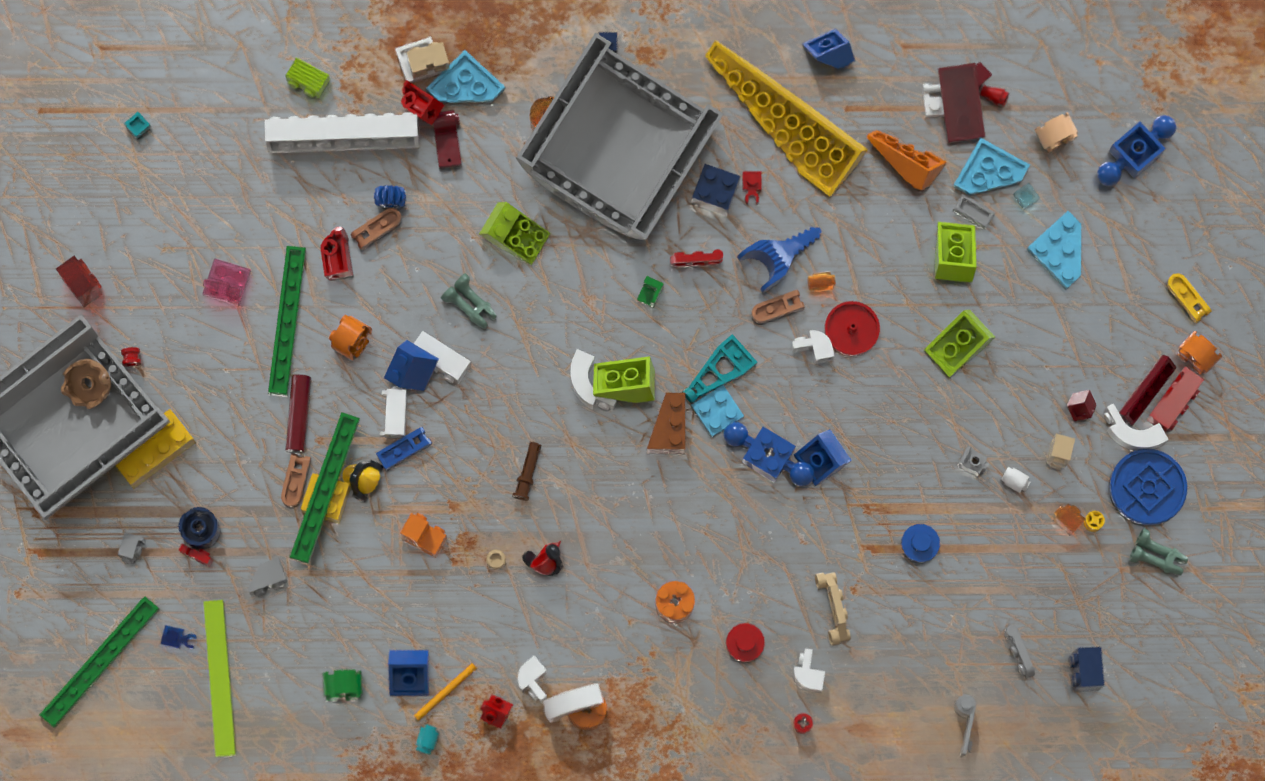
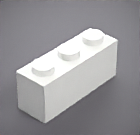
[414,331,471,384]

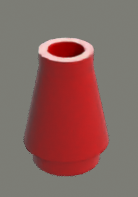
[980,85,1009,106]

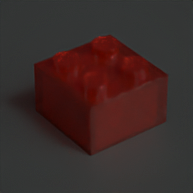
[56,255,102,308]

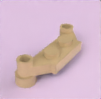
[815,572,851,646]

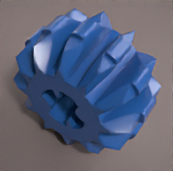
[374,185,406,208]

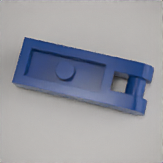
[376,427,432,471]

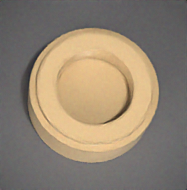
[486,550,506,570]

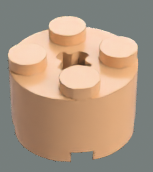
[1034,112,1078,153]

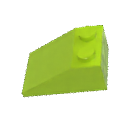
[935,222,977,283]
[924,310,995,377]
[593,356,655,403]

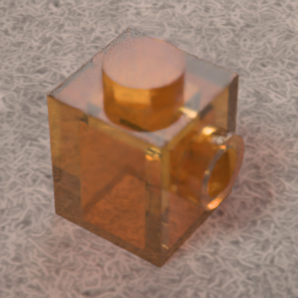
[1053,503,1085,536]

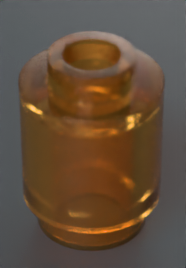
[807,271,836,292]

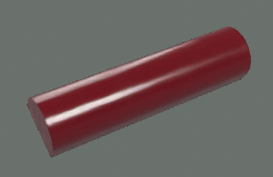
[1119,355,1177,426]
[285,374,311,453]

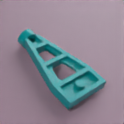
[682,334,758,403]

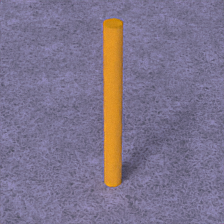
[413,663,477,721]

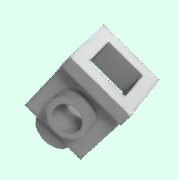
[957,446,989,477]
[118,533,146,564]

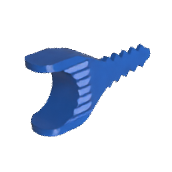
[737,227,822,293]

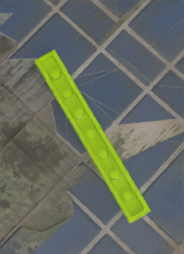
[203,599,236,758]

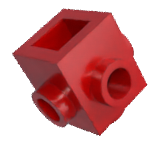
[480,694,513,729]

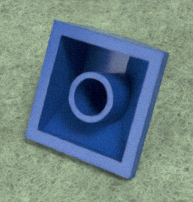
[803,29,855,69]

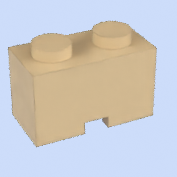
[407,42,450,79]
[1046,434,1075,470]

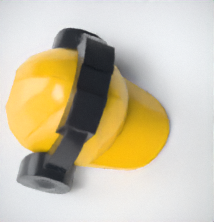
[343,460,383,503]

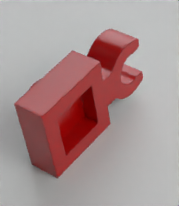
[742,171,762,204]
[178,544,213,567]

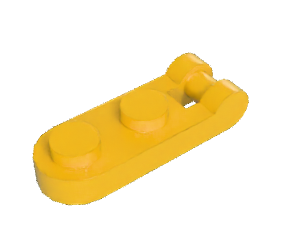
[1167,273,1212,323]

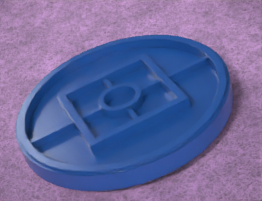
[1109,449,1187,526]

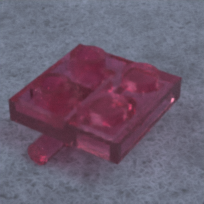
[202,258,251,306]

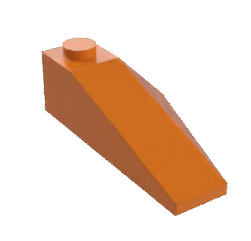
[866,130,947,190]

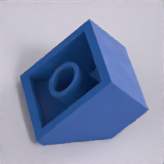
[384,340,439,391]
[794,429,852,486]
[388,650,429,696]

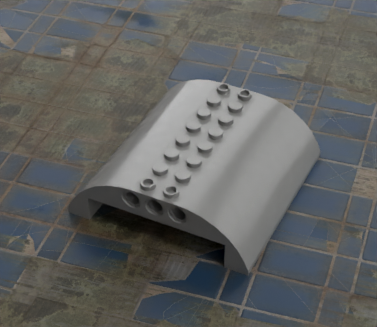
[516,33,724,240]
[0,315,170,520]

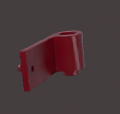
[433,110,462,169]

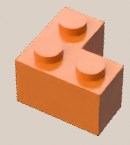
[400,513,447,558]

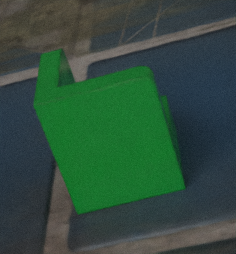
[637,276,664,308]

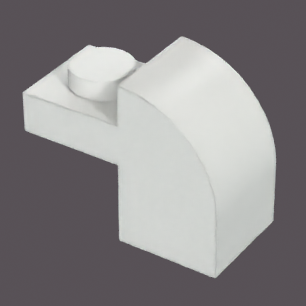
[791,330,834,364]
[793,648,825,693]
[518,655,547,703]

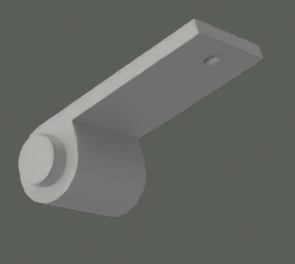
[954,694,976,757]

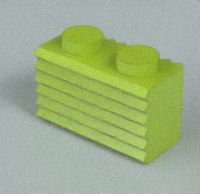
[285,57,330,98]

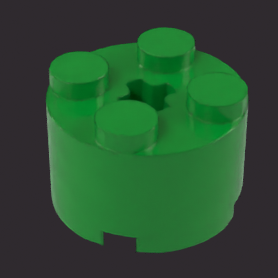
[322,669,363,702]

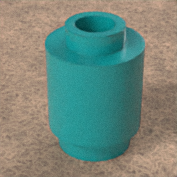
[415,724,439,755]

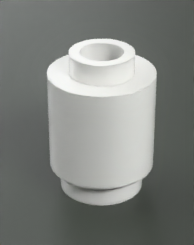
[1001,467,1031,493]

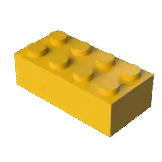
[115,409,196,489]

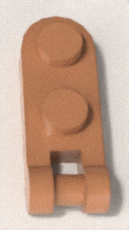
[350,208,401,250]
[752,290,805,323]
[281,453,311,507]

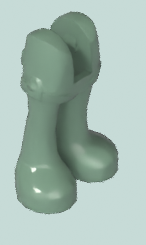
[441,273,497,329]
[1129,528,1188,576]

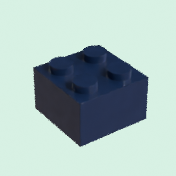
[691,164,740,216]
[1069,647,1105,692]

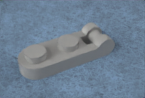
[1004,625,1035,678]

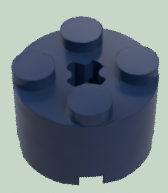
[178,507,220,549]

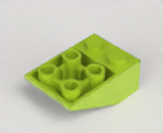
[479,202,550,265]

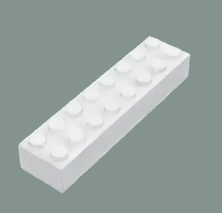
[265,112,419,153]

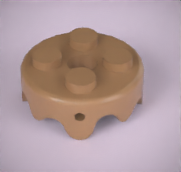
[61,359,111,409]

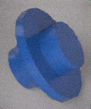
[901,524,940,562]

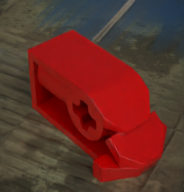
[401,80,445,125]
[320,227,353,281]

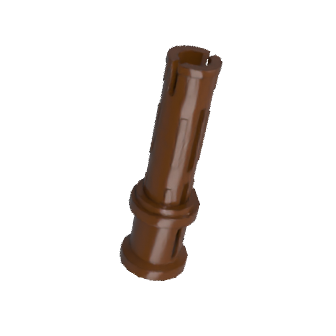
[512,442,542,501]

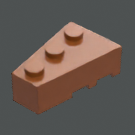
[646,393,685,454]

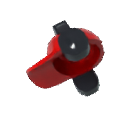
[522,540,563,576]

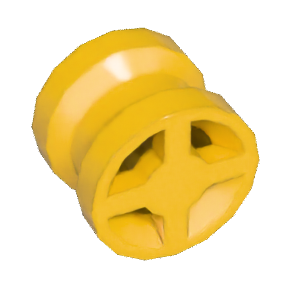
[1083,511,1105,532]

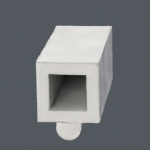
[380,386,407,439]

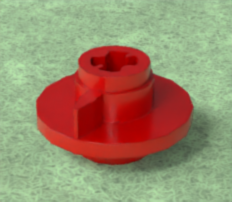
[726,623,765,662]

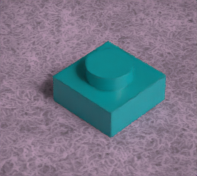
[124,112,151,139]

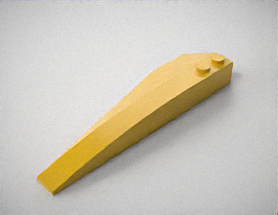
[705,40,868,197]

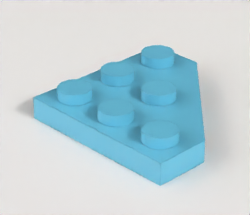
[426,50,505,103]
[953,138,1030,196]
[1027,211,1081,290]

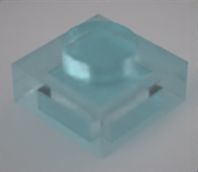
[1013,183,1040,210]

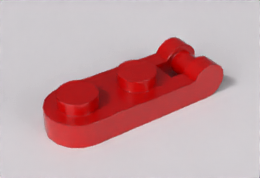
[670,249,723,267]

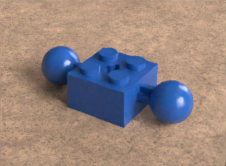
[1097,115,1176,186]
[724,422,814,486]

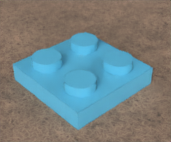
[691,385,744,437]

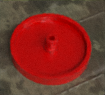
[824,301,880,357]

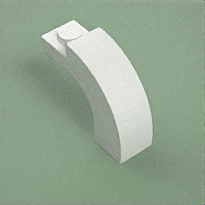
[570,349,617,411]
[1104,403,1169,451]
[543,683,603,723]

